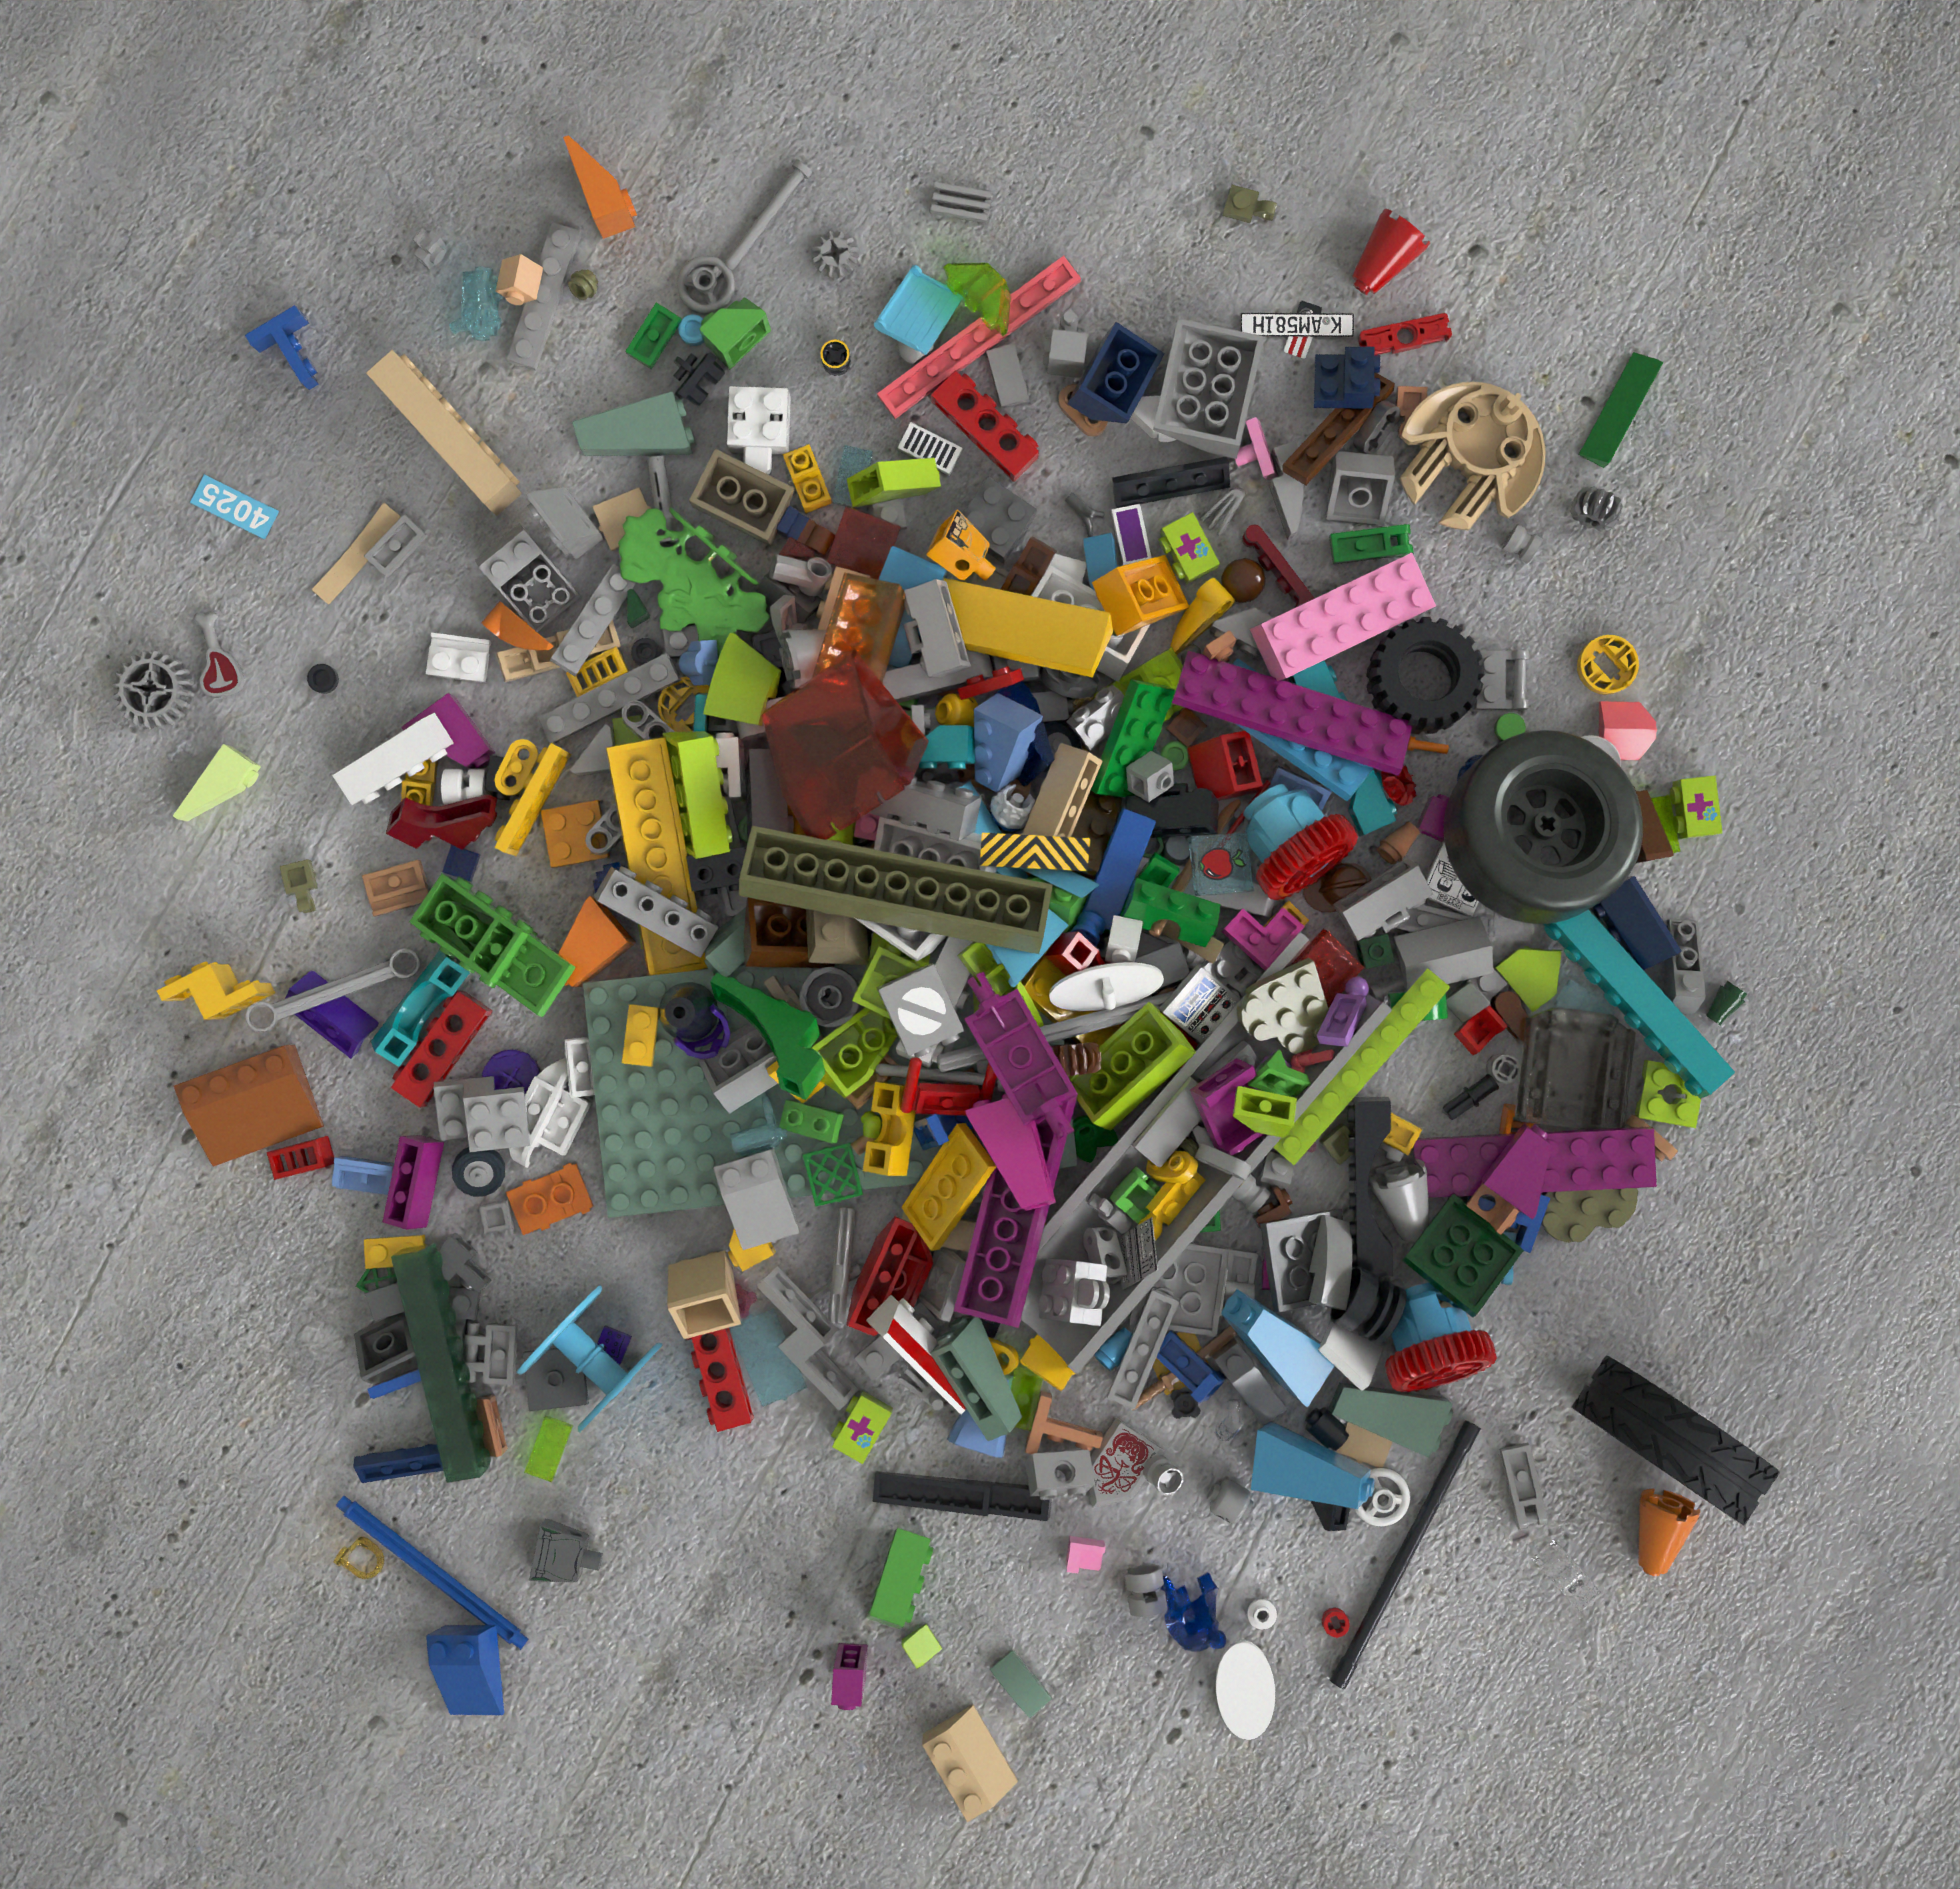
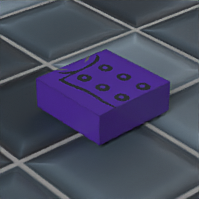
[597,1325,632,1365]

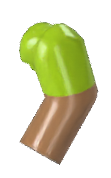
[851,1111,882,1156]

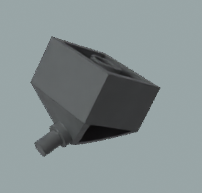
[1135,924,1190,987]

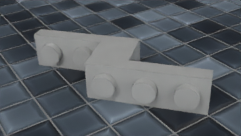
[757,1266,859,1410]

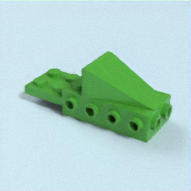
[409,873,576,1017]

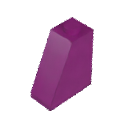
[401,693,496,769]
[1481,1123,1552,1220]

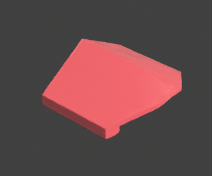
[1599,701,1657,760]

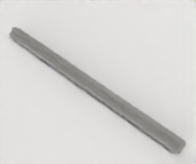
[937,991,1174,1072]

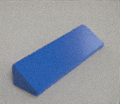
[1082,808,1156,930]

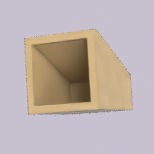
[667,1250,741,1339]

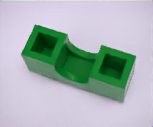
[1122,878,1221,948]

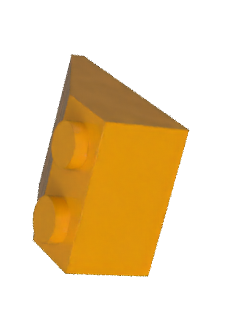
[1092,555,1190,636]

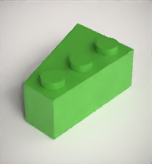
[867,1528,934,1629]

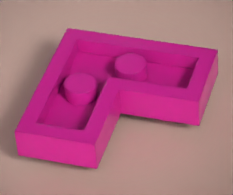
[1221,907,1305,971]

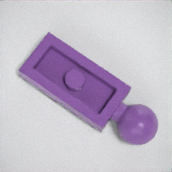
[1317,977,1369,1047]

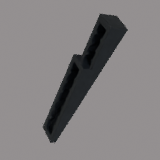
[872,1471,1052,1521]

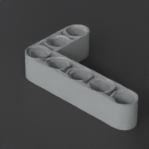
[585,700,675,856]

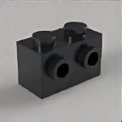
[686,847,747,896]

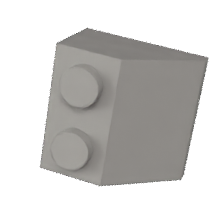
[1326,451,1395,525]

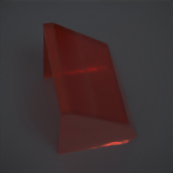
[762,649,929,840]

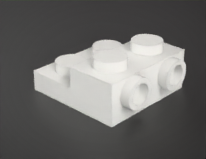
[715,733,746,802]

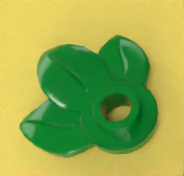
[1073,1115,1118,1163]

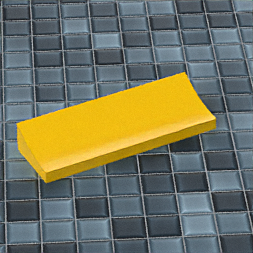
[944,578,1113,678]

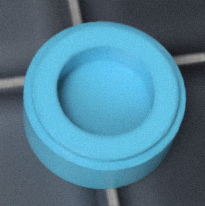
[678,314,704,346]

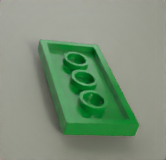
[1091,679,1176,797]

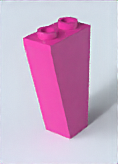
[965,1093,1056,1211]

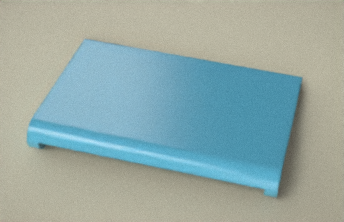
[874,265,963,355]

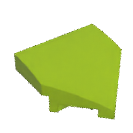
[1495,946,1562,1012]

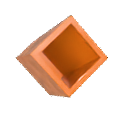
[558,896,636,987]

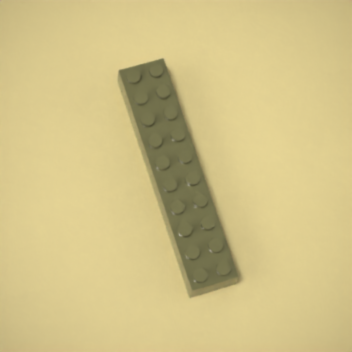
[739,826,1053,954]

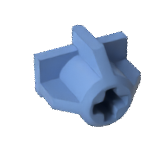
[679,640,718,686]

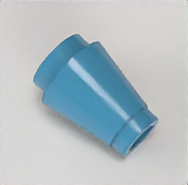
[1094,1327,1132,1371]

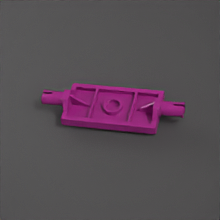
[964,972,1078,1140]

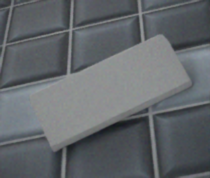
[1132,1077,1202,1167]

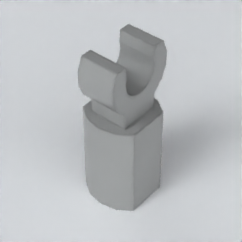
[1087,1193,1132,1234]

